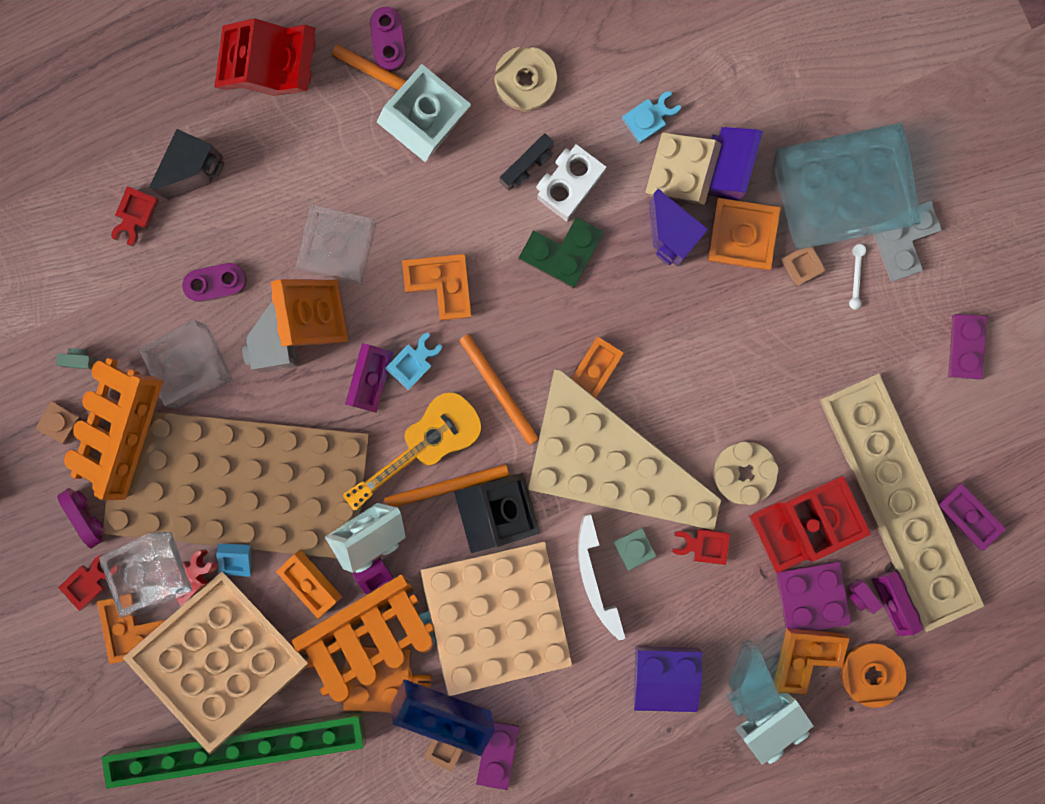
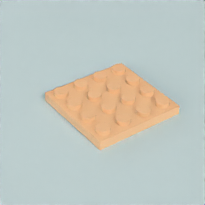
[420,541,572,696]
[123,572,308,755]

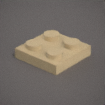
[645,133,722,205]

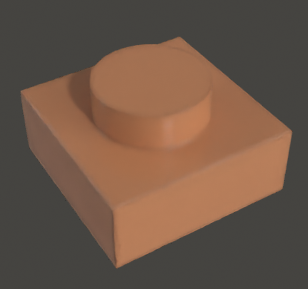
[781,243,826,287]
[35,401,82,444]
[423,727,466,772]

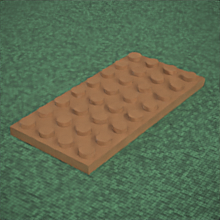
[103,412,370,559]

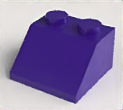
[707,127,763,201]
[649,189,708,267]
[634,646,702,712]

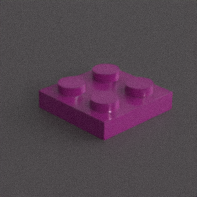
[776,561,851,631]

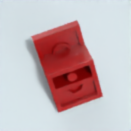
[214,18,316,96]
[748,475,871,573]

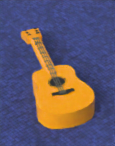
[343,392,481,510]

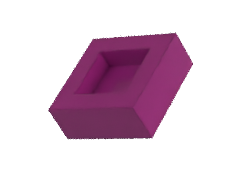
[353,557,395,595]
[848,579,883,614]

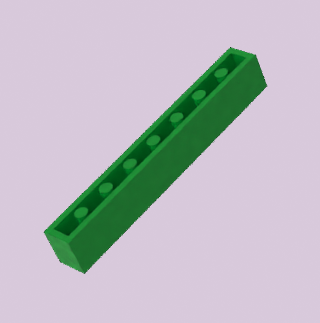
[101,711,367,789]

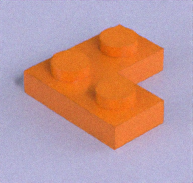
[402,254,472,321]
[97,594,167,664]
[773,628,850,695]

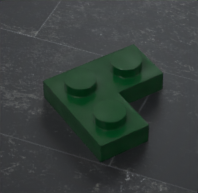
[518,217,604,288]

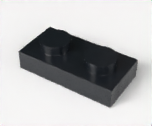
[499,133,554,191]

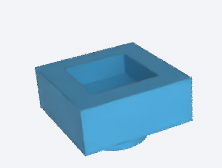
[216,543,253,576]

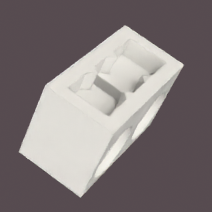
[536,144,606,221]

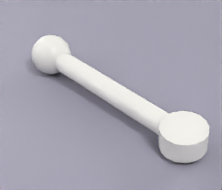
[849,244,866,310]

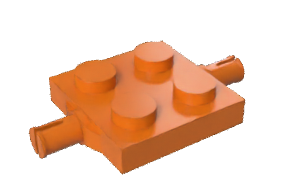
[341,646,432,714]

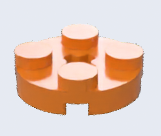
[840,642,907,708]

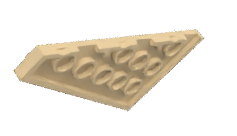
[528,368,721,530]

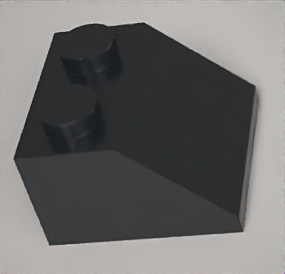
[149,129,224,200]
[454,472,540,553]

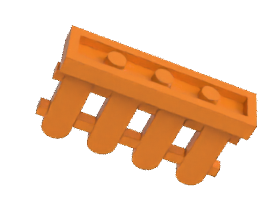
[64,357,163,500]
[291,574,434,703]

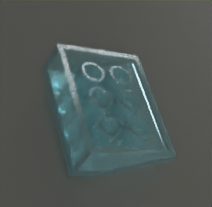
[773,123,921,250]

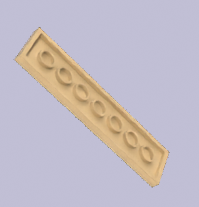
[819,374,984,632]

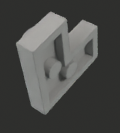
[869,201,942,282]

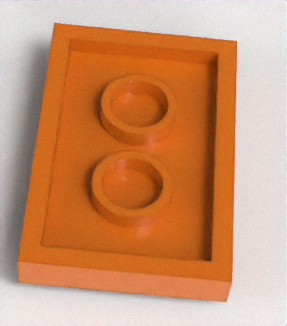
[270,279,349,347]

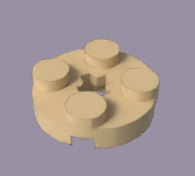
[494,47,557,112]
[714,442,778,505]

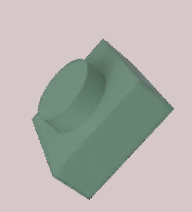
[56,348,97,370]
[613,528,656,570]

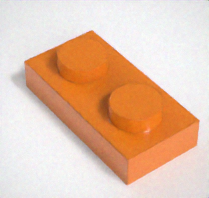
[571,336,624,398]
[276,549,342,619]

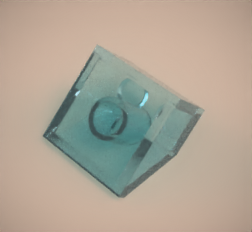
[726,640,785,723]

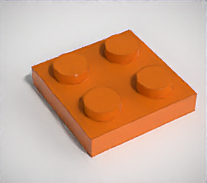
[707,198,781,271]

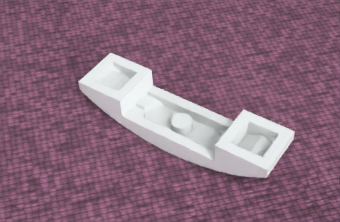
[578,514,625,640]

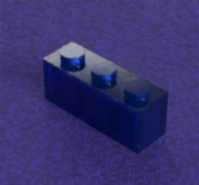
[391,679,495,756]

